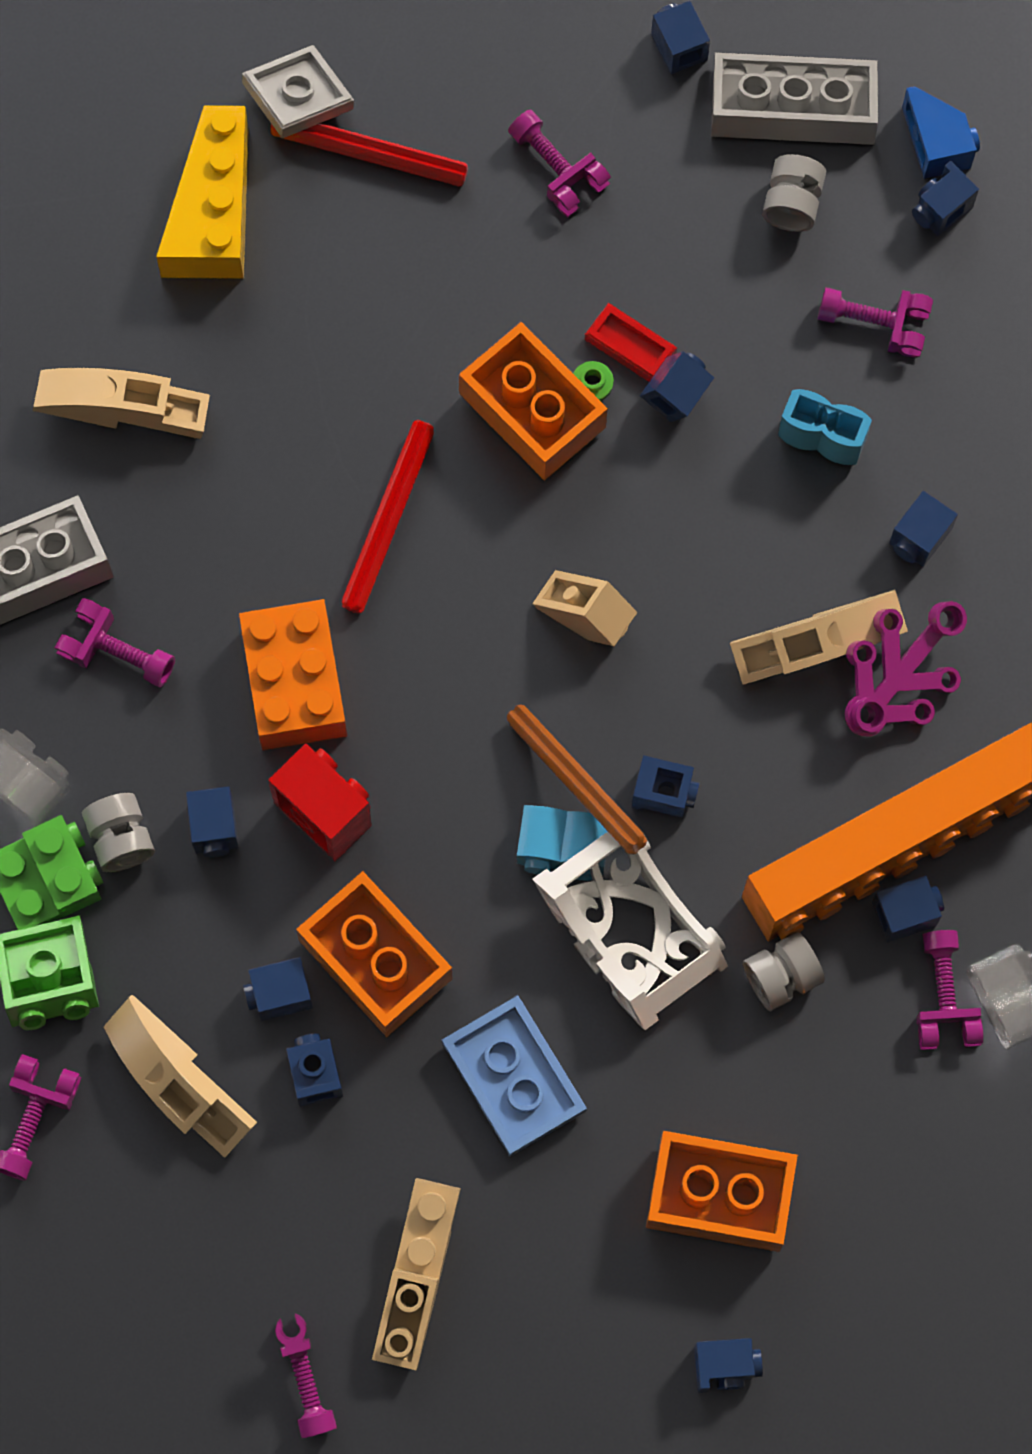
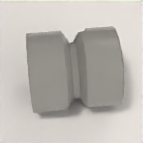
[762,154,826,232]
[82,793,155,872]
[743,932,825,1012]

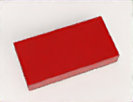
[585,303,677,382]

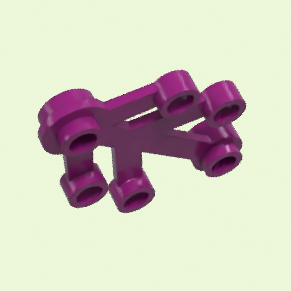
[845,601,967,737]

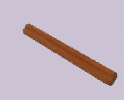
[506,705,647,855]

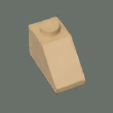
[532,570,637,646]

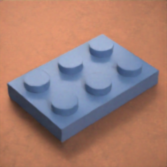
[442,995,587,1157]

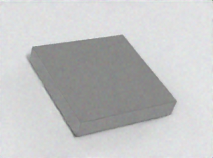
[242,45,354,138]

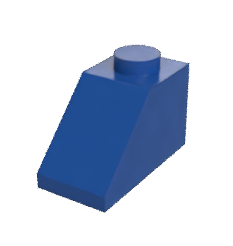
[902,86,980,179]

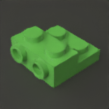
[0,815,104,930]
[0,916,99,1030]

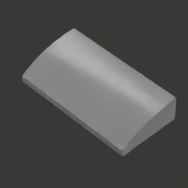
[711,53,878,145]
[0,495,114,625]

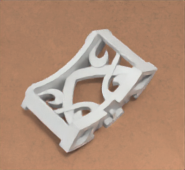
[533,832,728,1030]

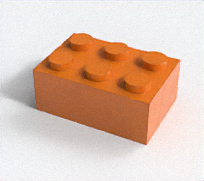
[459,322,608,481]
[239,599,347,751]
[296,871,453,1037]
[646,1131,798,1252]

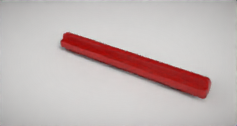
[270,123,468,186]
[342,420,434,613]

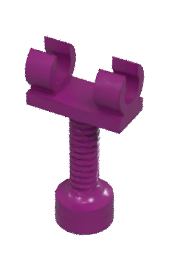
[508,110,611,217]
[817,287,933,357]
[54,598,175,687]
[916,930,984,1050]
[0,1054,81,1181]
[275,1313,337,1438]

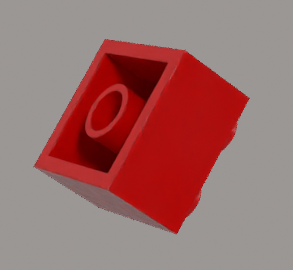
[268,743,372,861]

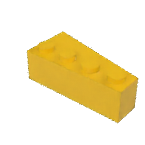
[156,106,249,279]

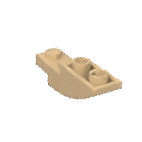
[33,368,210,439]
[730,590,908,685]
[104,995,257,1158]
[372,1178,461,1370]

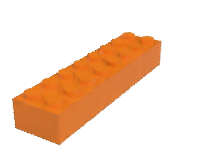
[742,722,1032,942]

